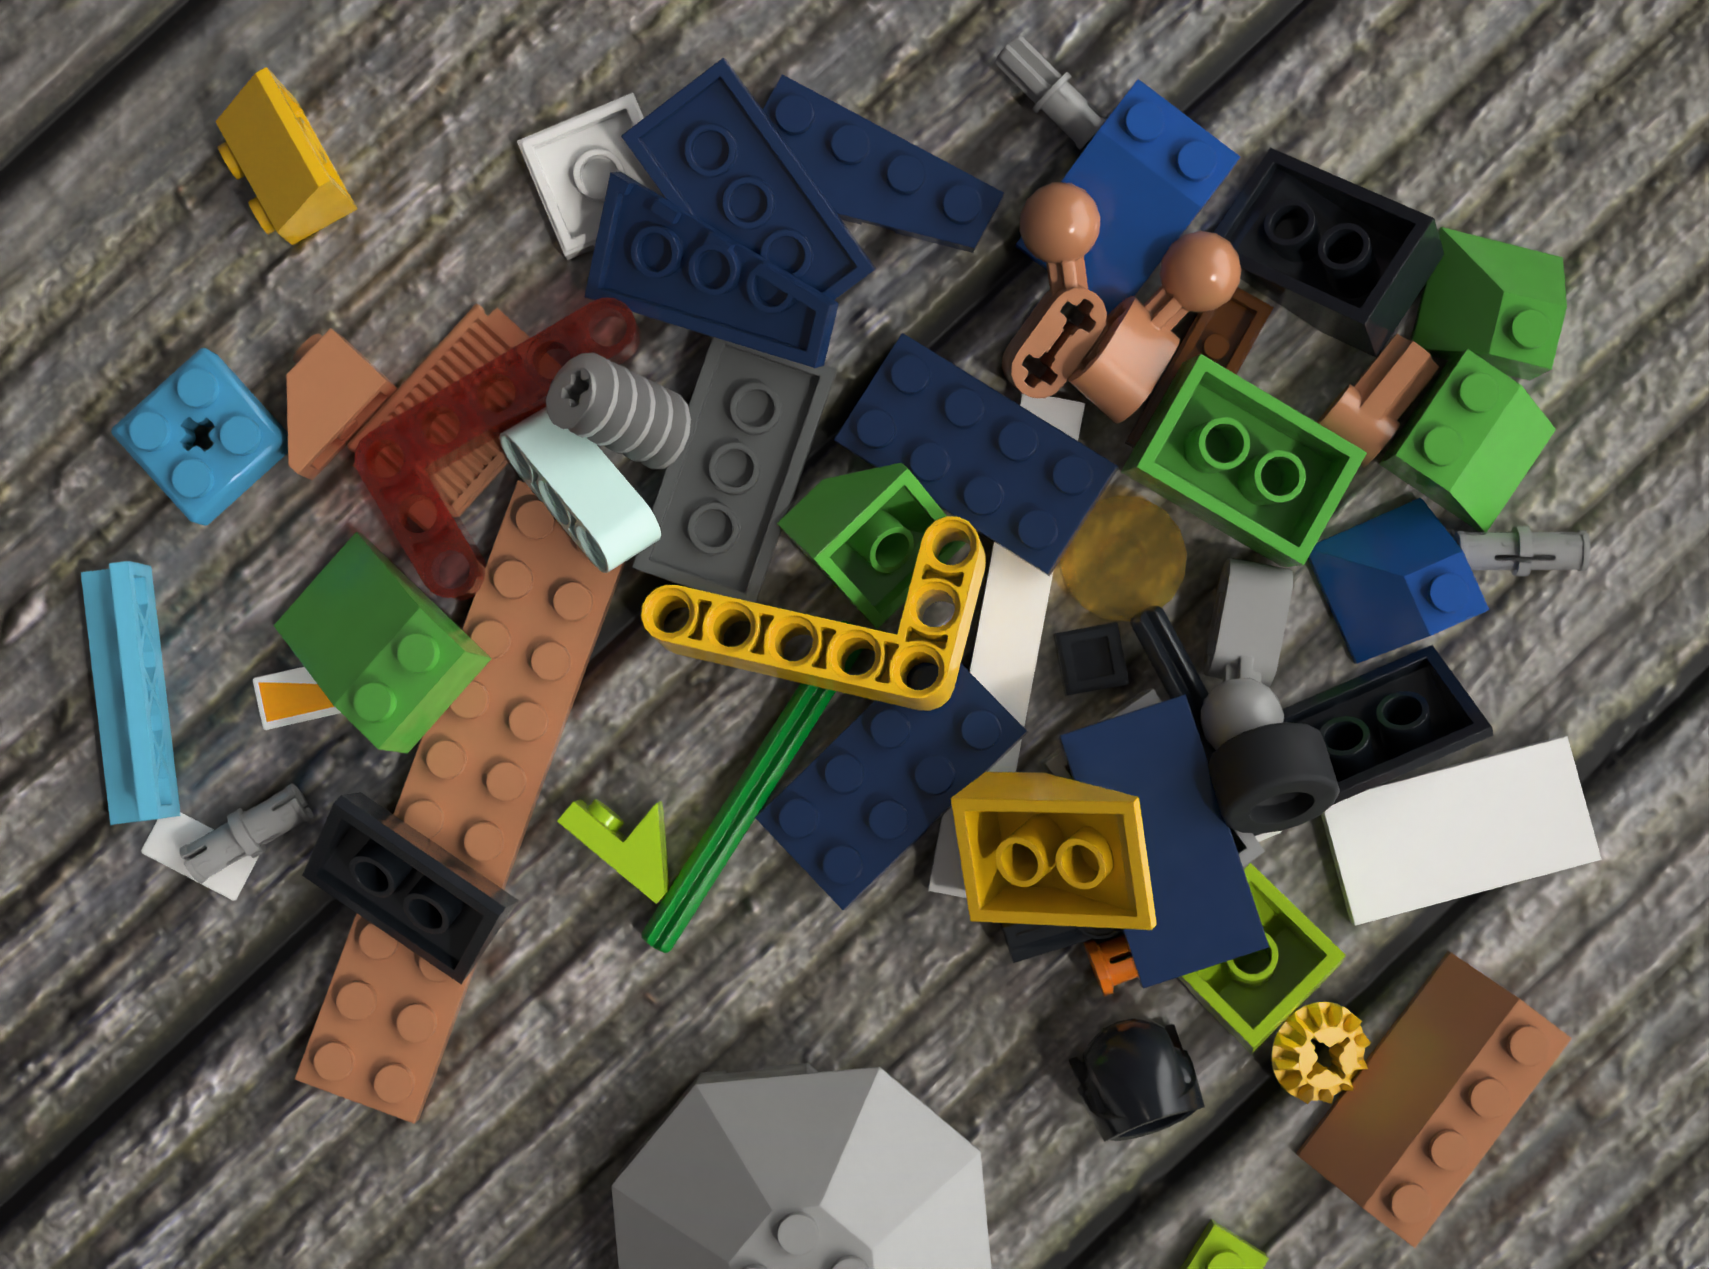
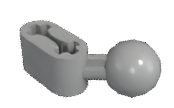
[1200,557,1293,750]

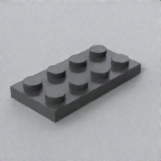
[632,337,837,603]

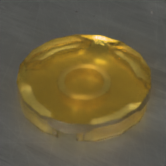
[1058,495,1187,622]

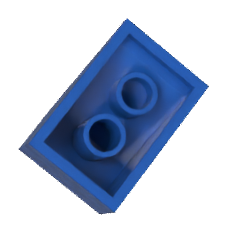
[1015,79,1240,316]

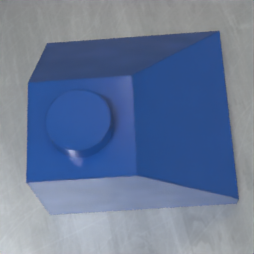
[1308,498,1489,664]

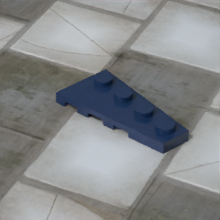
[763,74,1004,253]
[584,172,839,368]

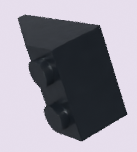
[1214,147,1444,358]

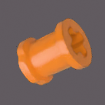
[1083,935,1137,997]

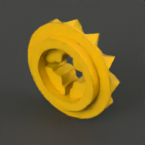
[1271,1002,1371,1104]

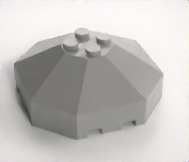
[611,1063,991,1269]

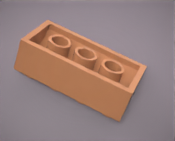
[1296,951,1572,1248]

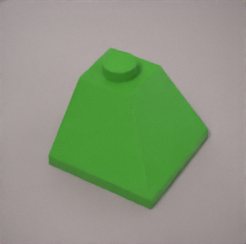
[1411,227,1567,381]
[777,463,966,629]

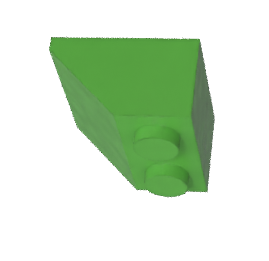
[1379,349,1556,532]

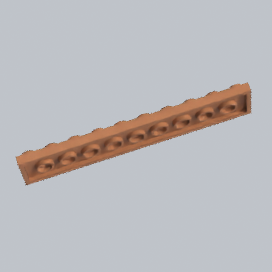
[295,480,626,1124]

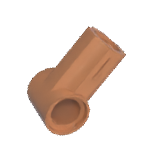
[1317,334,1439,468]

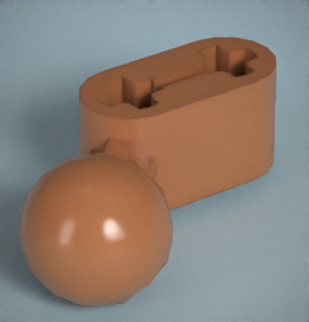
[1002,182,1107,398]
[1068,231,1241,424]

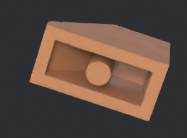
[286,328,398,481]

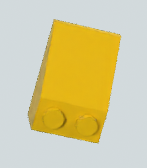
[951,772,1157,930]

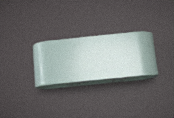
[499,407,661,573]

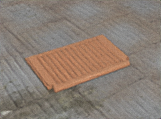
[347,304,562,542]

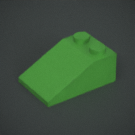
[273,531,492,754]

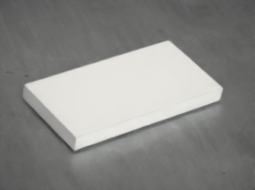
[1321,736,1602,926]

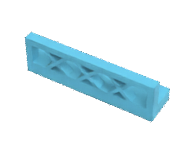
[81,561,180,825]

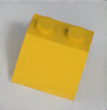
[215,67,358,245]

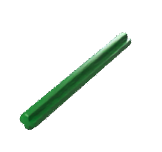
[641,620,863,953]

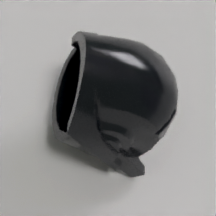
[1069,1018,1205,1142]

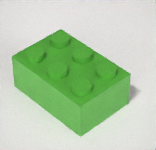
[1121,354,1367,567]

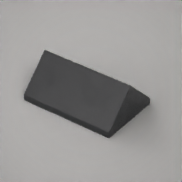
[1282,645,1493,805]
[302,792,519,984]

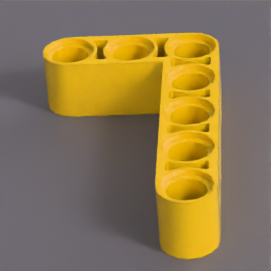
[641,516,986,711]

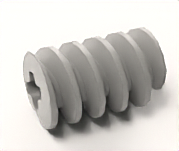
[546,353,691,470]

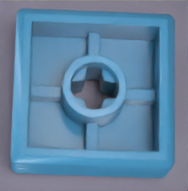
[111,348,288,526]

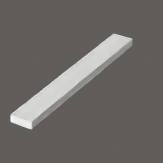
[928,394,1085,898]

